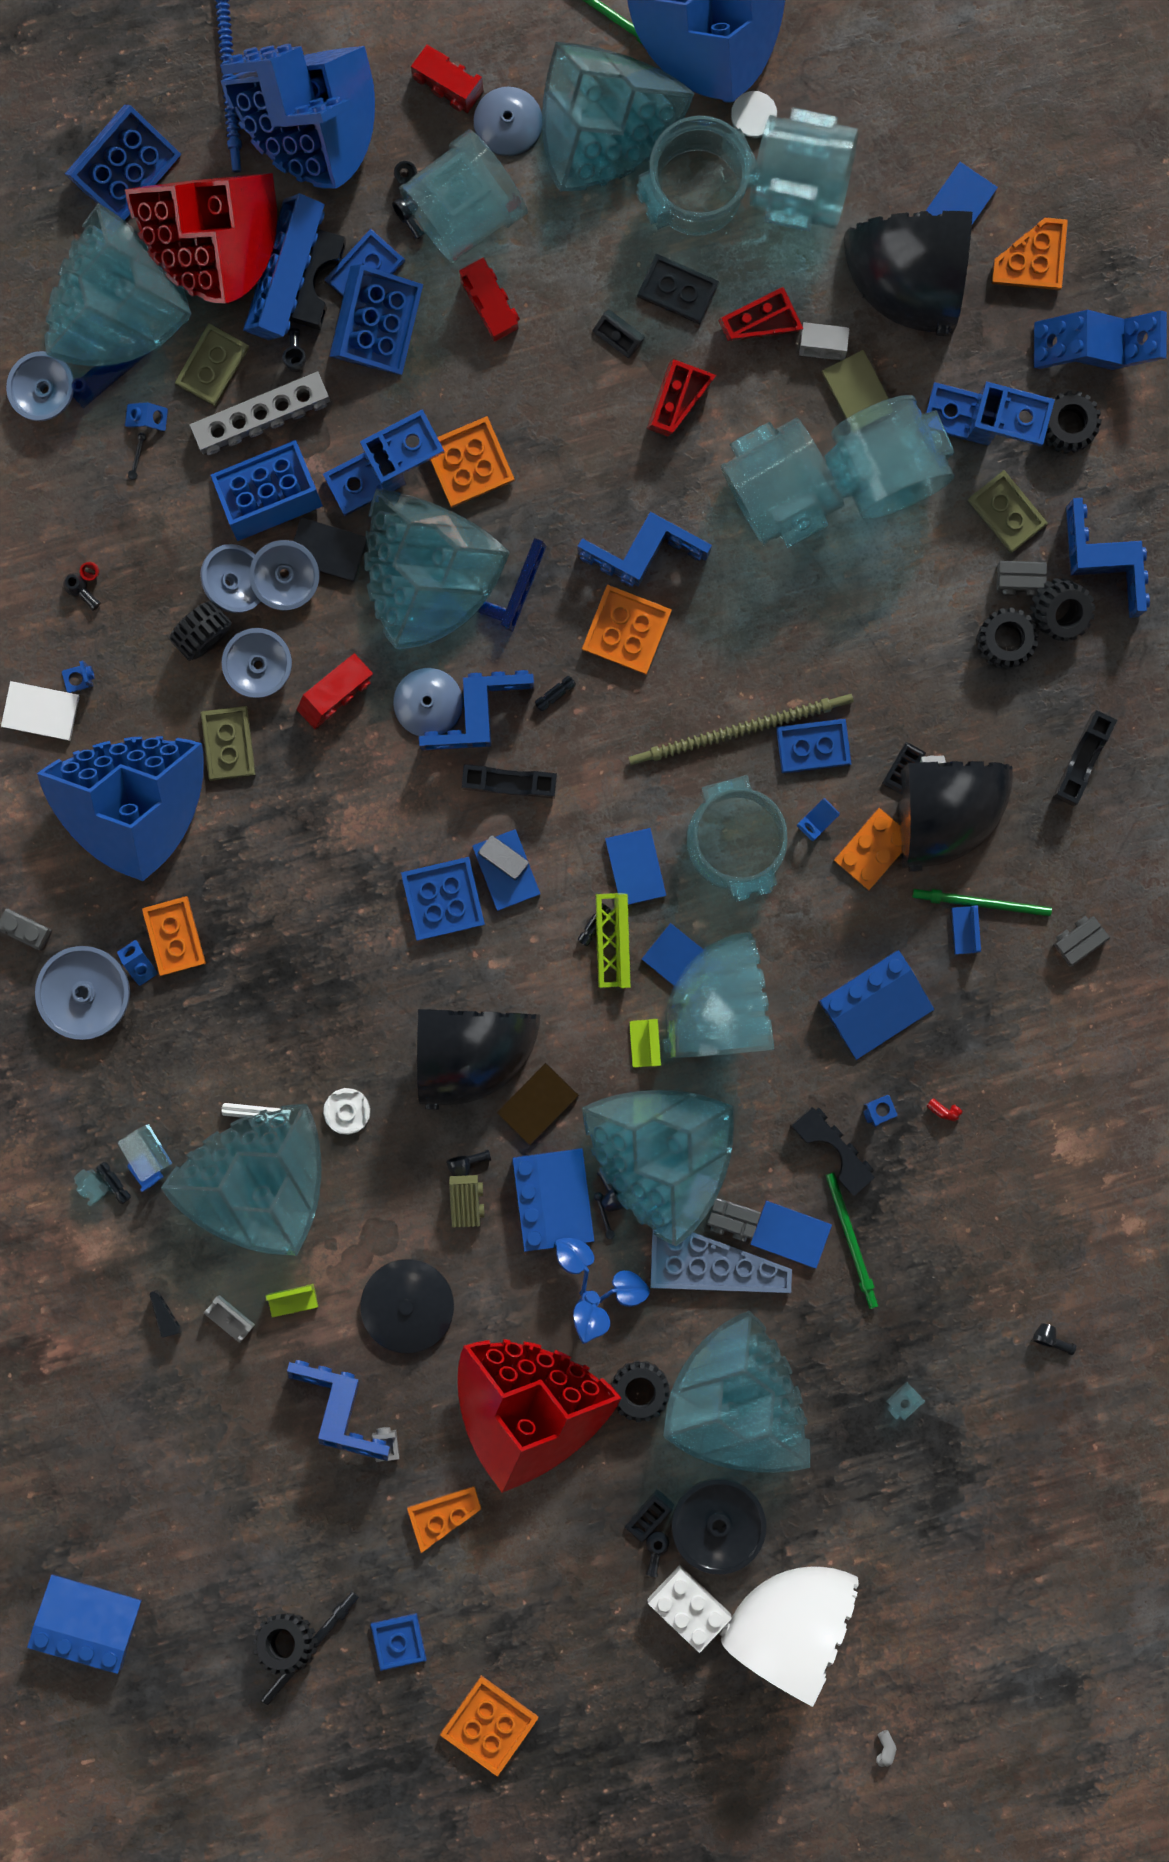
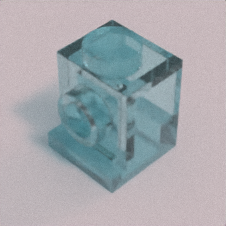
[73,1169,110,1206]
[887,1382,925,1420]

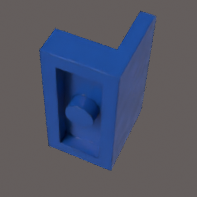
[951,905,981,954]

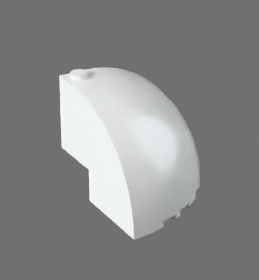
[719,1567,858,1707]

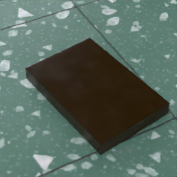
[497,1063,579,1145]

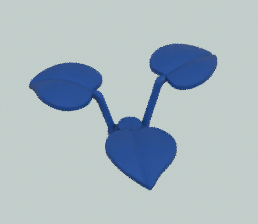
[555,1238,650,1344]

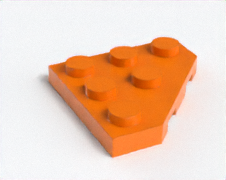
[992,218,1068,290]

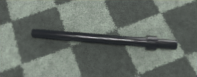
[261,1591,359,1705]

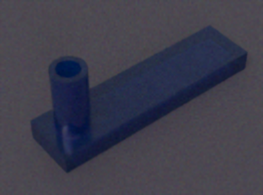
[71,330,153,409]
[478,538,547,632]

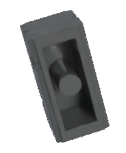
[997,561,1047,597]
[0,908,52,951]
[1053,915,1110,967]
[707,1197,761,1242]

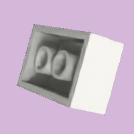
[647,1565,732,1653]

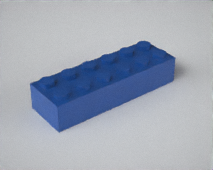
[243,193,325,340]

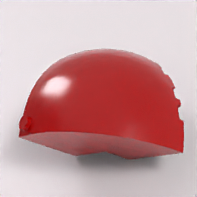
[125,173,277,303]
[457,1339,622,1493]

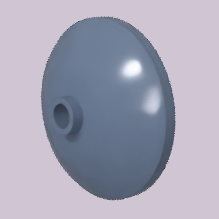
[474,87,543,156]
[6,351,74,421]
[249,540,319,610]
[201,544,261,613]
[222,628,292,698]
[393,668,463,736]

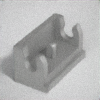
[799,322,849,361]
[204,1295,255,1343]

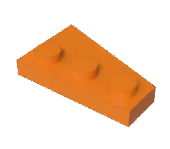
[407,1486,482,1553]

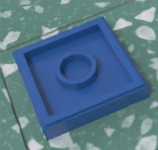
[371,1613,427,1671]

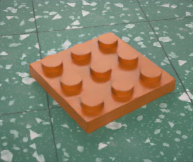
[431,416,515,508]
[582,584,672,675]
[440,1675,539,1777]

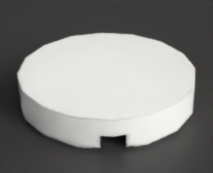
[731,91,777,138]
[323,1088,370,1135]

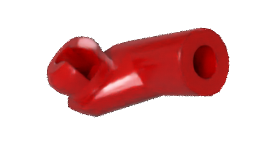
[927,1098,962,1121]

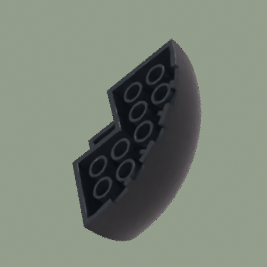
[844,211,973,336]
[898,761,1013,872]
[417,1009,541,1110]

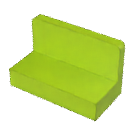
[630,1019,661,1067]
[265,1284,318,1317]

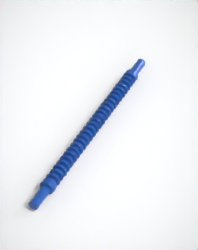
[215,0,242,173]

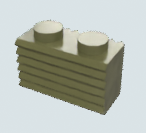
[449,1175,485,1228]

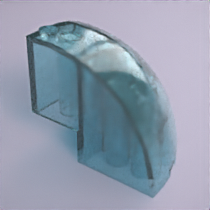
[542,42,694,191]
[45,203,191,366]
[364,489,510,649]
[663,931,774,1058]
[582,1090,734,1246]
[161,1104,322,1256]
[664,1311,810,1472]

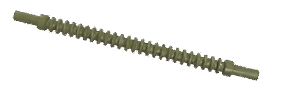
[628,694,854,765]

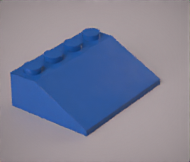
[65,105,181,224]
[330,264,423,375]
[211,440,323,541]
[818,950,934,1060]
[513,1148,594,1252]
[27,1574,142,1674]

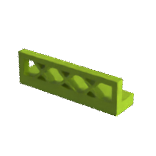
[595,893,631,988]

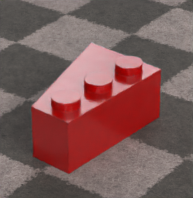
[411,45,484,114]
[459,257,520,342]
[718,287,803,341]
[647,359,717,437]
[296,653,373,730]

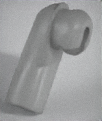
[876,1730,897,1767]

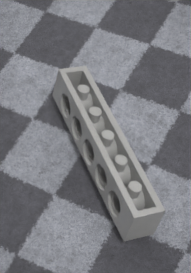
[189,371,331,455]

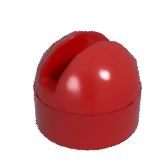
[79,562,99,581]

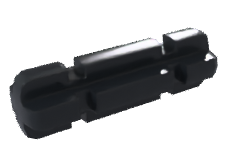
[535,676,576,711]
[578,903,611,946]
[96,1162,131,1204]

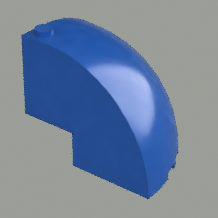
[627,0,785,102]
[221,46,375,188]
[37,736,204,881]

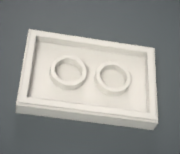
[1,681,80,741]

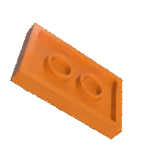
[833,808,902,891]
[142,896,206,976]

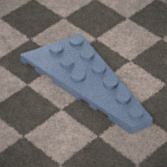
[650,1217,792,1293]

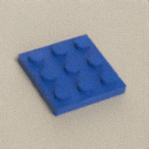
[401,857,485,941]

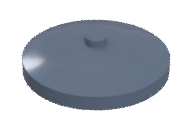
[35,946,130,1040]

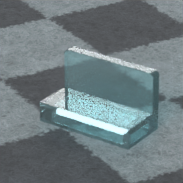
[118,1124,173,1182]

